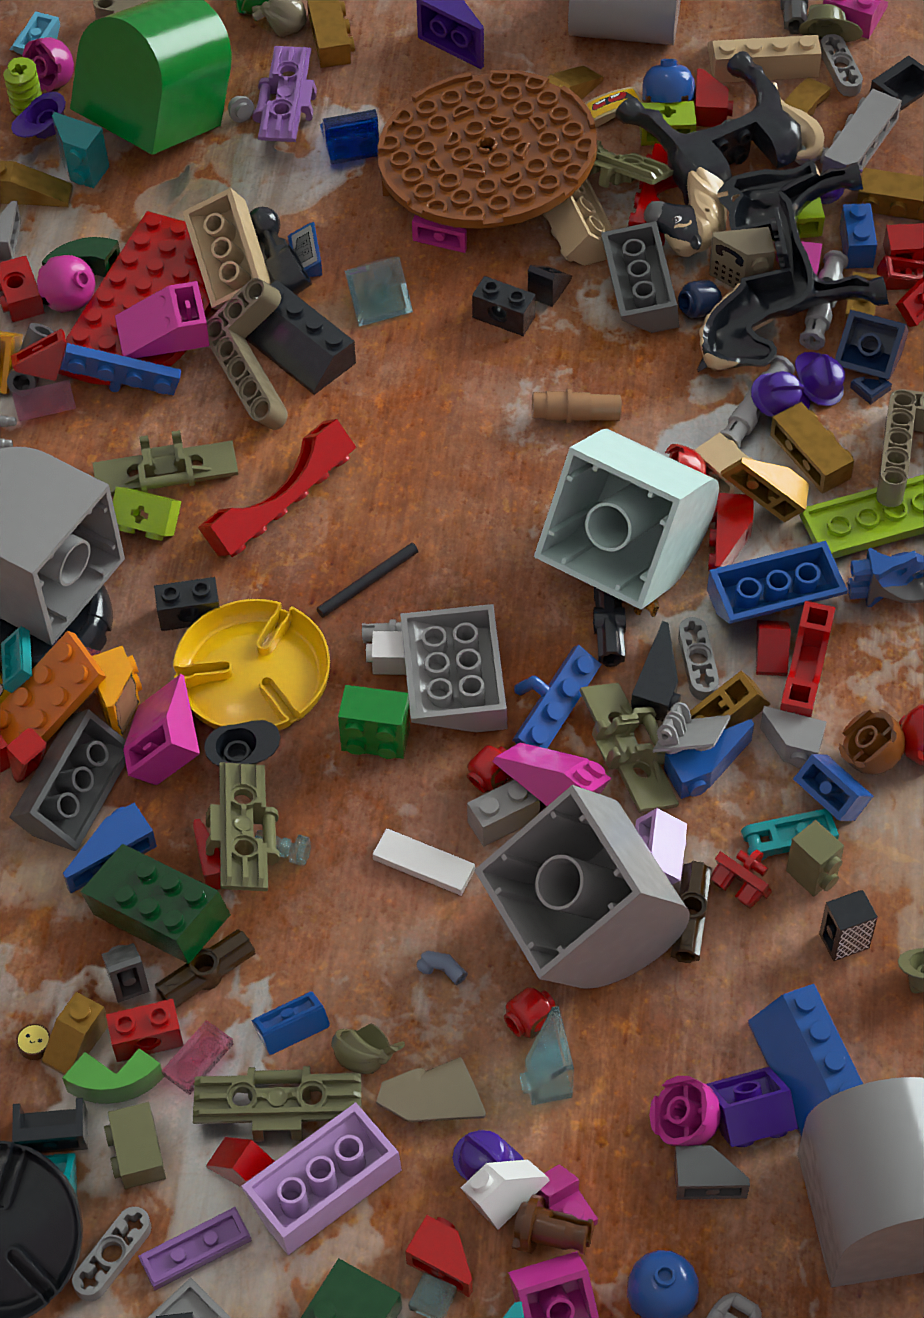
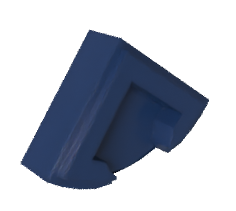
[850,377,892,405]

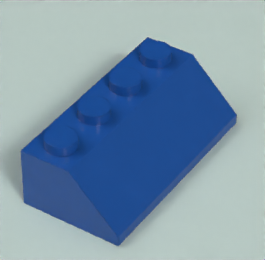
[707,541,848,624]
[748,984,863,1137]

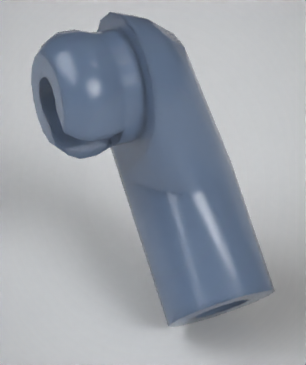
[416,951,468,985]

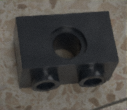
[472,276,536,336]
[154,577,220,631]

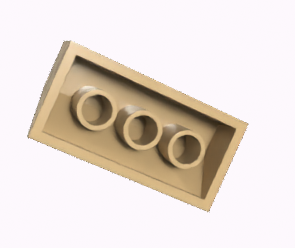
[707,35,822,83]
[543,178,613,266]
[182,188,272,310]

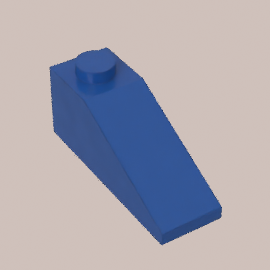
[664,719,754,799]
[63,803,157,894]

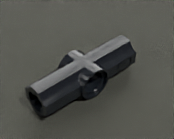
[593,587,626,667]

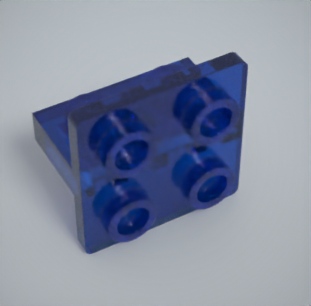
[320,109,379,164]

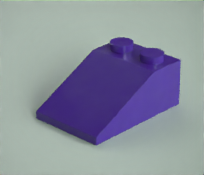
[416,0,484,69]

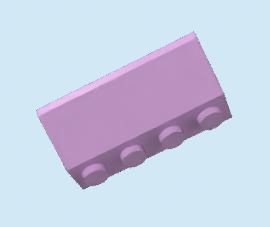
[242,1102,402,1255]

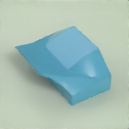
[9,11,60,54]

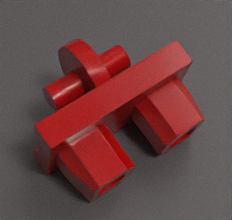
[710,849,772,909]

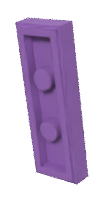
[138,1207,252,1291]

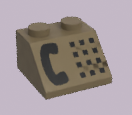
[709,227,775,288]

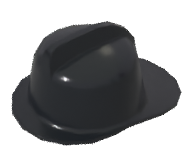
[204,720,281,766]

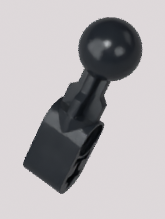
[249,206,312,295]

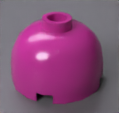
[22,37,74,92]
[37,255,96,313]
[649,1076,721,1147]

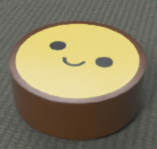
[16,1024,50,1060]

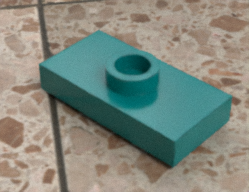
[1,626,32,693]

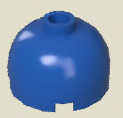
[642,59,695,103]
[627,1250,699,1318]

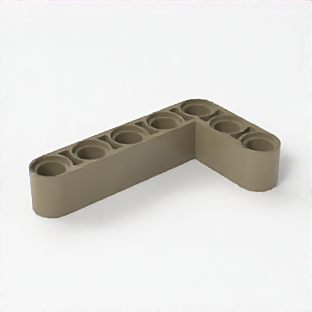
[207,278,288,430]
[876,389,924,507]

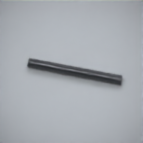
[316,543,418,618]

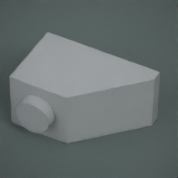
[760,706,827,768]

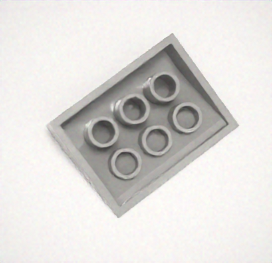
[400,604,508,732]

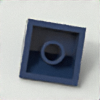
[835,309,909,380]

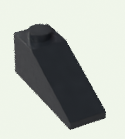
[631,621,681,722]

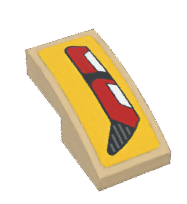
[585,87,644,128]

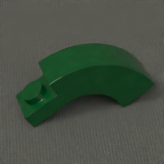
[37,237,120,305]

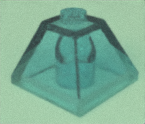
[344,256,413,326]
[520,1006,574,1105]

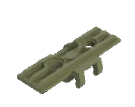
[588,140,674,188]
[93,430,239,495]
[579,683,679,813]
[206,762,280,891]
[193,1066,362,1142]

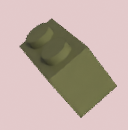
[786,820,844,897]
[104,1102,166,1189]

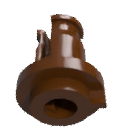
[512,1194,594,1255]

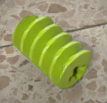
[3,57,42,116]

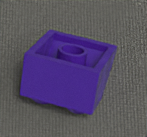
[706,1067,798,1147]

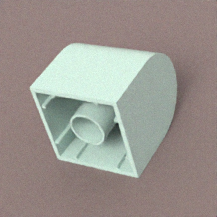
[534,429,719,610]

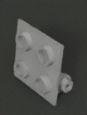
[653,702,731,754]

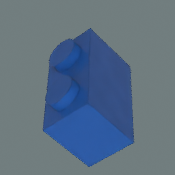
[839,203,877,269]
[793,754,874,821]

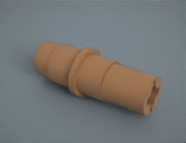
[531,389,622,424]

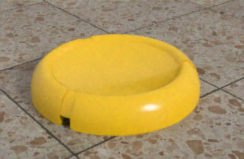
[173,599,330,731]

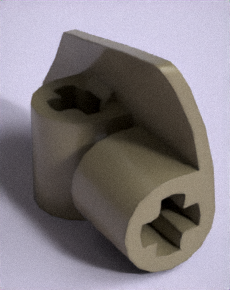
[376,1057,486,1122]

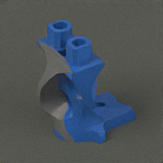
[847,548,924,607]

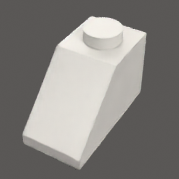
[461,1160,550,1229]

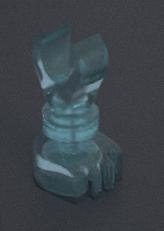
[255,830,311,866]

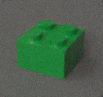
[338,685,410,759]

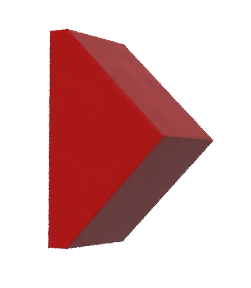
[11,328,66,381]
[756,620,791,676]
[206,1137,275,1188]

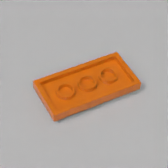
[0,631,107,745]

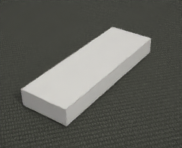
[372,829,475,896]

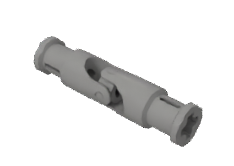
[799,250,849,350]
[720,355,795,448]

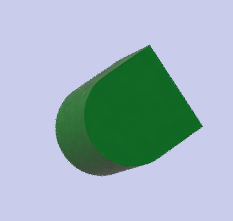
[70,0,232,155]

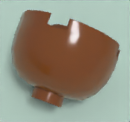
[839,709,905,775]

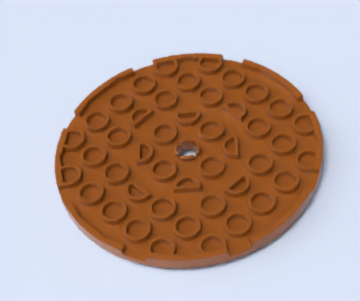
[378,70,598,228]

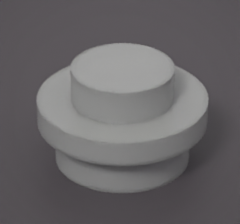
[228,96,254,123]

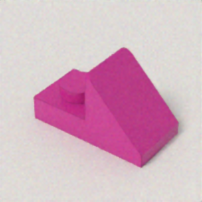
[536,1164,598,1226]

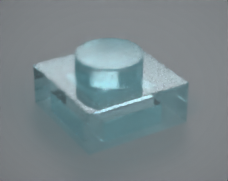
[408,1273,457,1318]

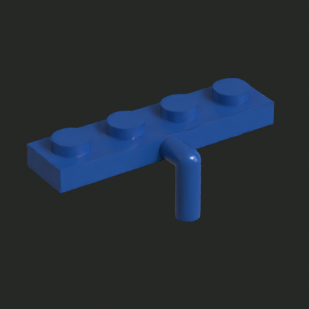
[60,343,181,395]
[512,645,602,749]

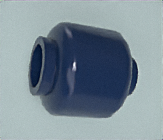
[678,279,722,319]

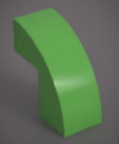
[62,1049,164,1104]

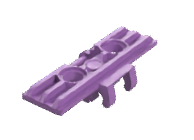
[252,46,317,142]

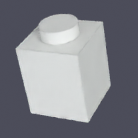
[366,631,406,675]

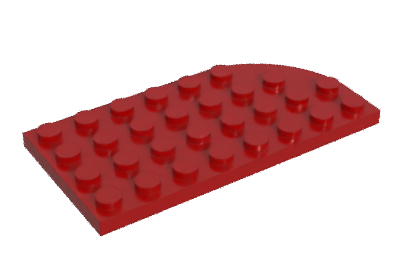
[58,211,212,385]

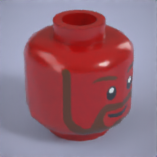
[467,745,512,793]
[504,987,556,1038]

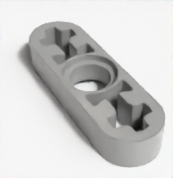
[820,34,863,96]
[678,617,719,700]
[72,1207,152,1301]

